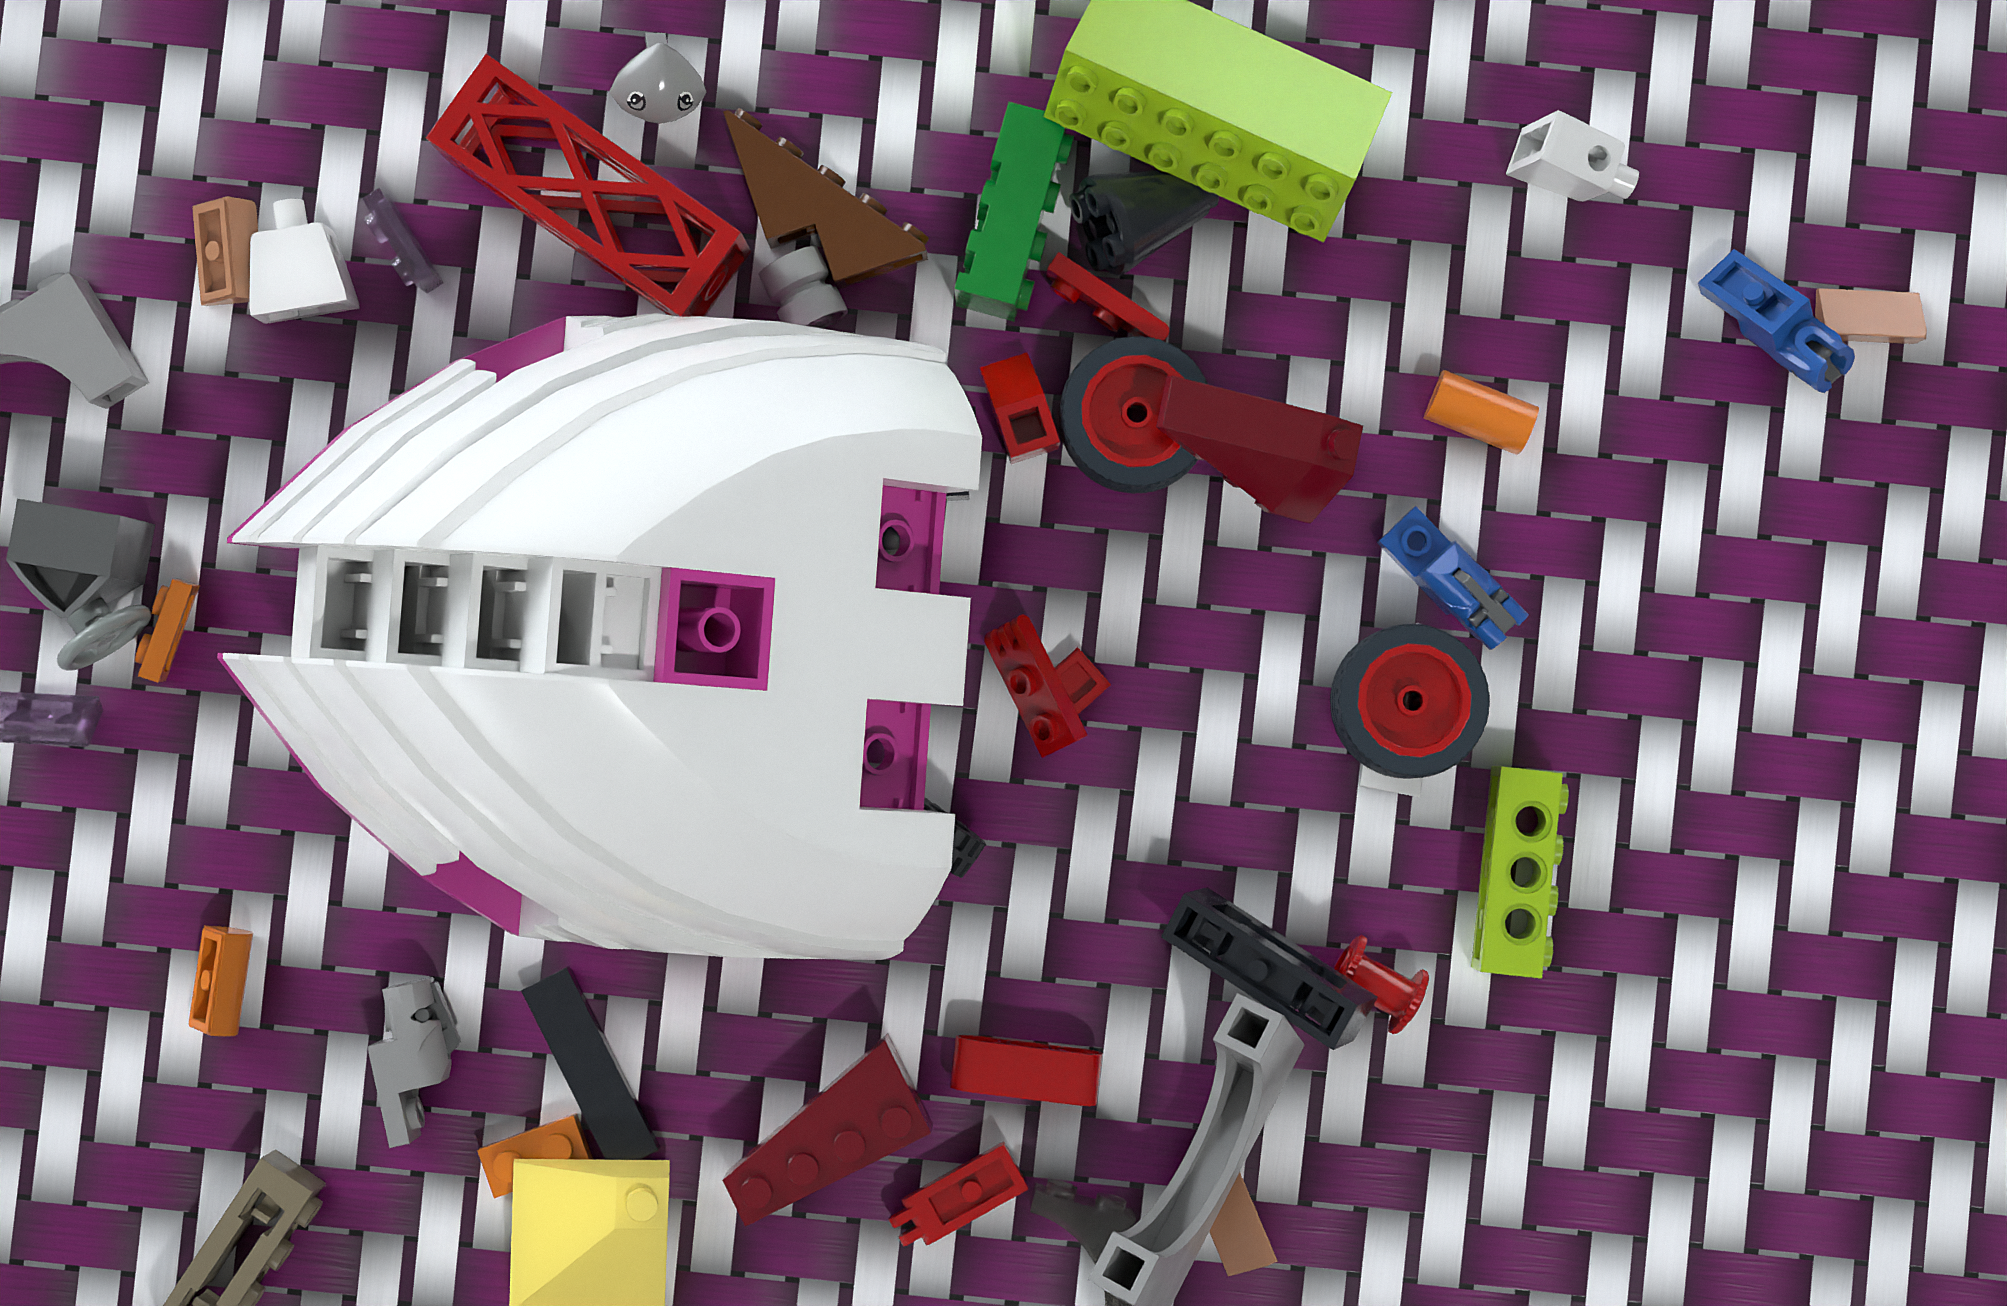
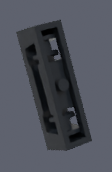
[1161,887,1378,1050]

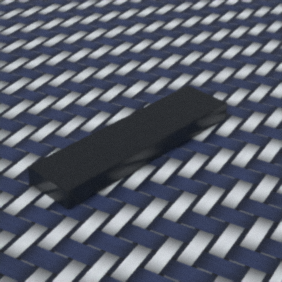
[521,966,660,1160]

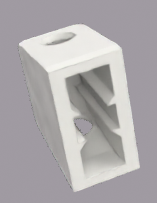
[1506,110,1639,202]
[249,199,360,324]

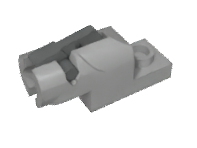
[367,977,461,1148]

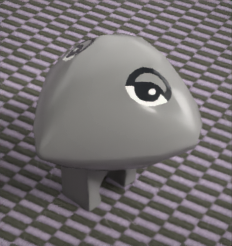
[609,33,707,124]

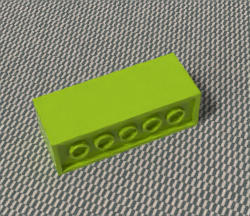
[1044,0,1393,243]

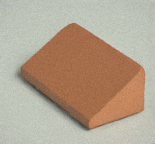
[192,196,258,306]
[1815,288,1927,344]
[1209,1172,1278,1276]

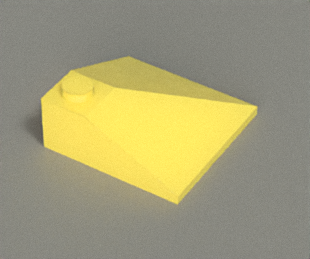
[509,1159,670,1306]

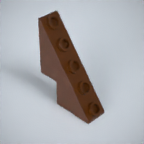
[723,108,929,290]

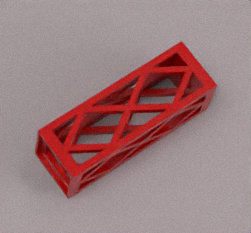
[426,54,751,317]

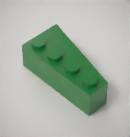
[954,102,1074,322]

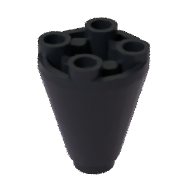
[1069,170,1219,275]

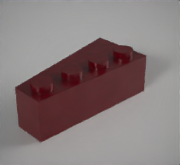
[722,1033,933,1227]

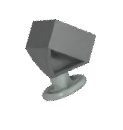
[6,498,155,671]

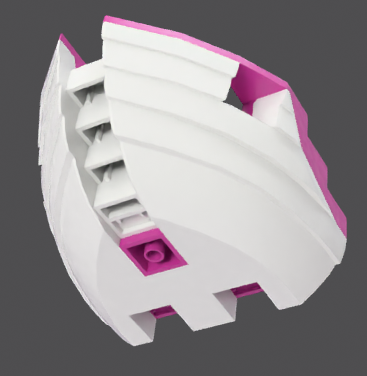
[217,313,982,960]

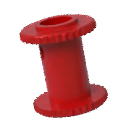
[1334,935,1429,1034]

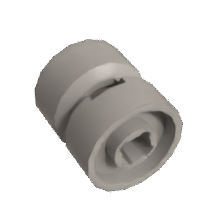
[758,246,848,329]

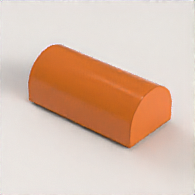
[1423,370,1539,455]
[188,925,253,1036]

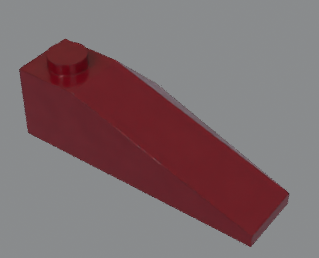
[1156,376,1363,524]

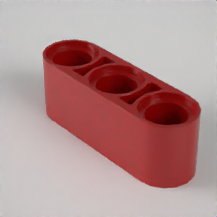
[950,1035,1103,1106]

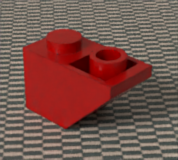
[979,352,1060,464]

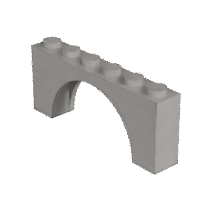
[0,272,149,409]
[1088,993,1305,1306]

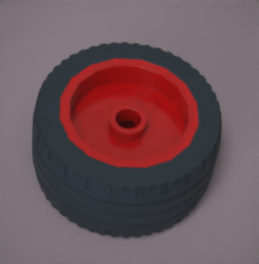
[1059,336,1208,494]
[1330,624,1490,779]

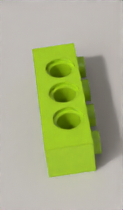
[1471,766,1569,979]

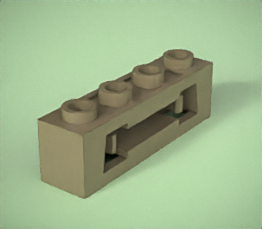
[163,1150,326,1306]

